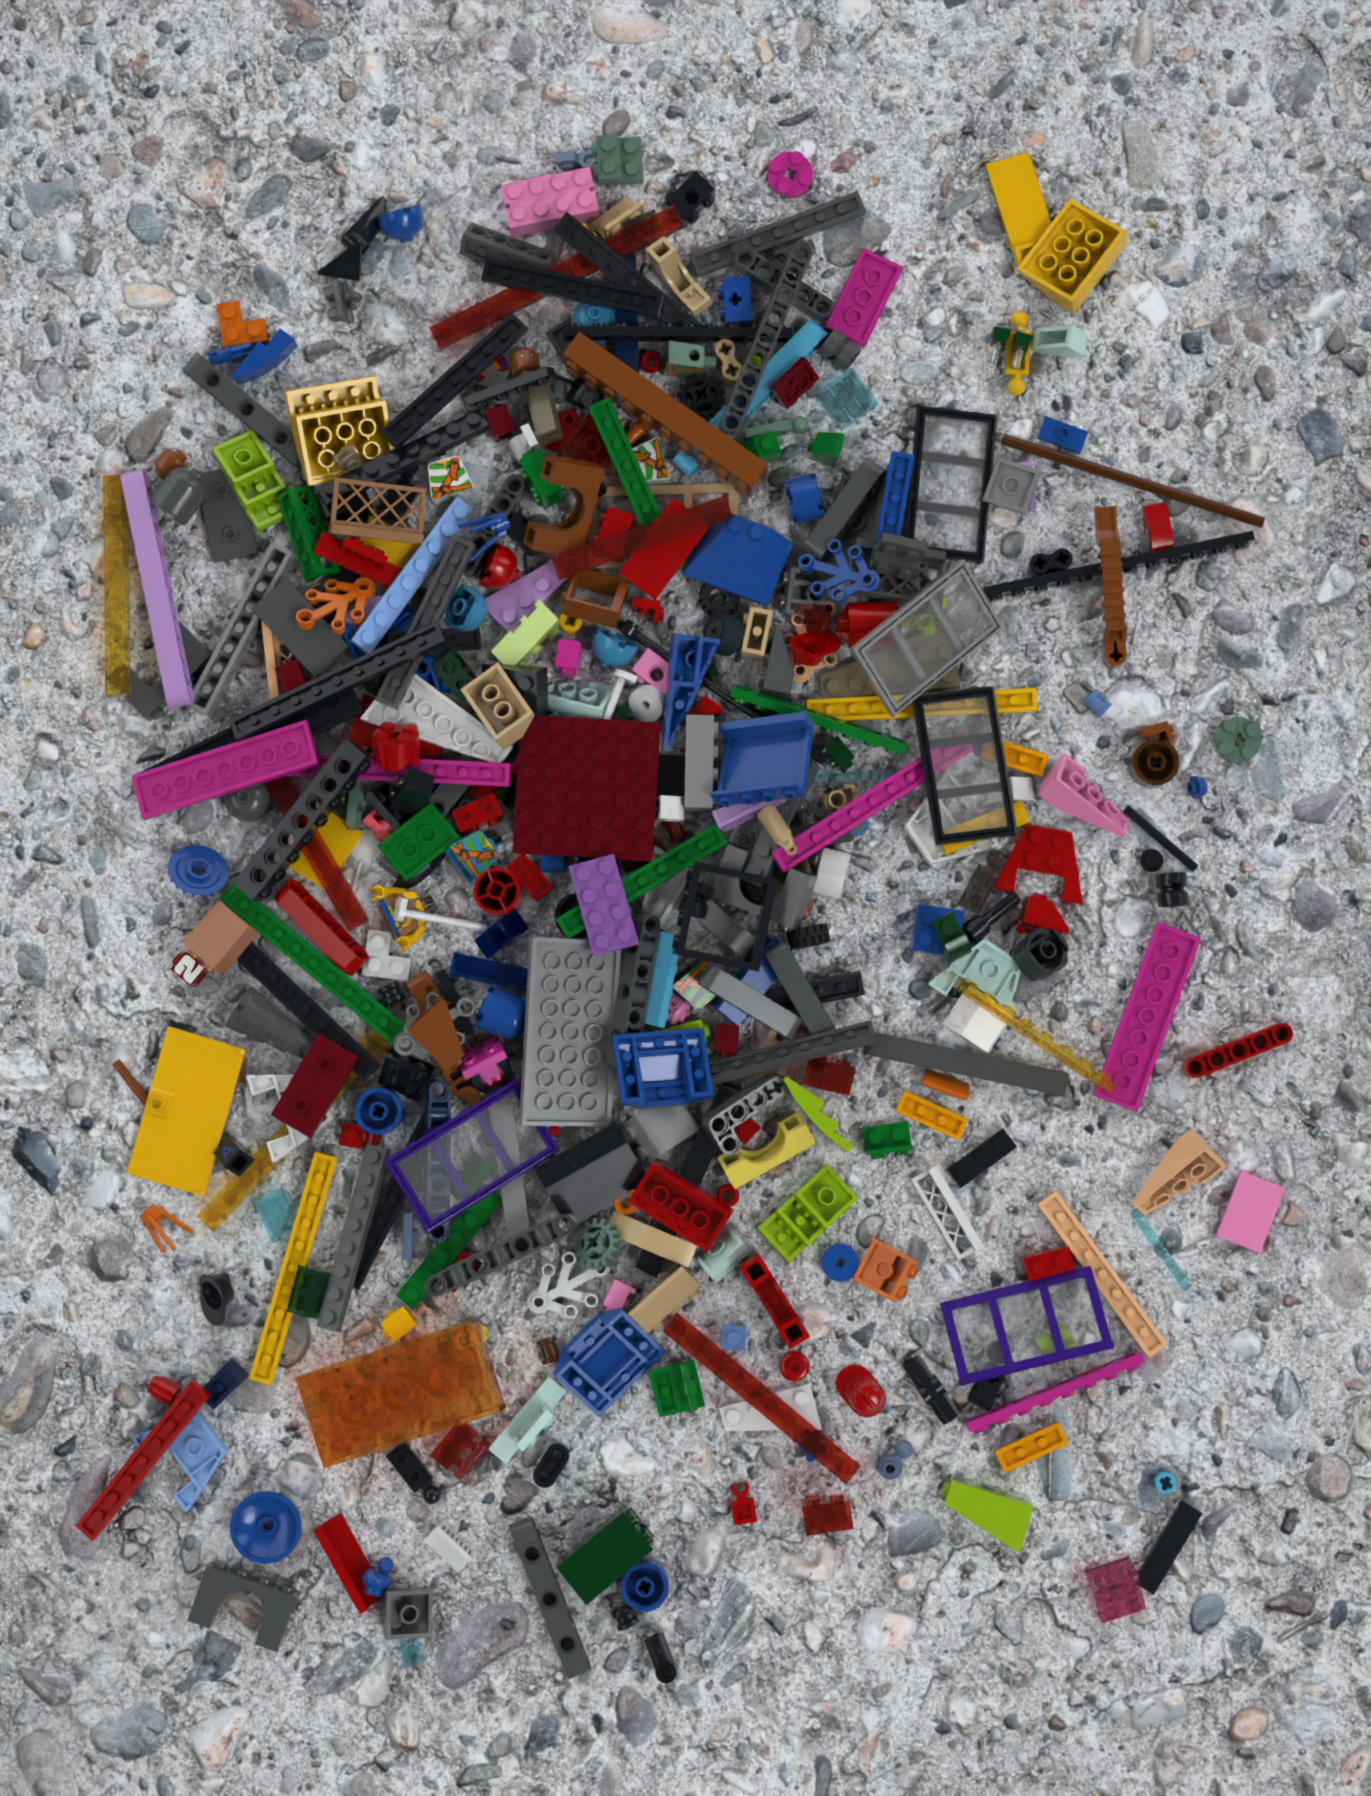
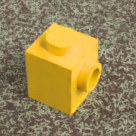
[380,1304,419,1342]

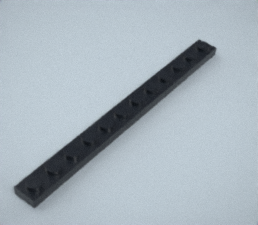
[982,531,1255,602]

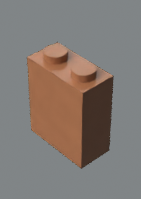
[183,900,259,975]

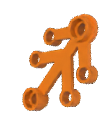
[296,578,375,635]

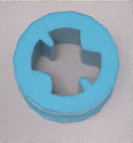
[1153,1471,1177,1494]

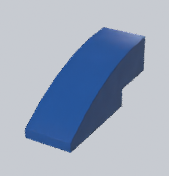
[231,329,298,386]

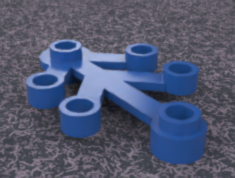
[798,539,880,603]

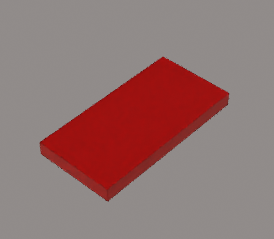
[618,498,710,600]

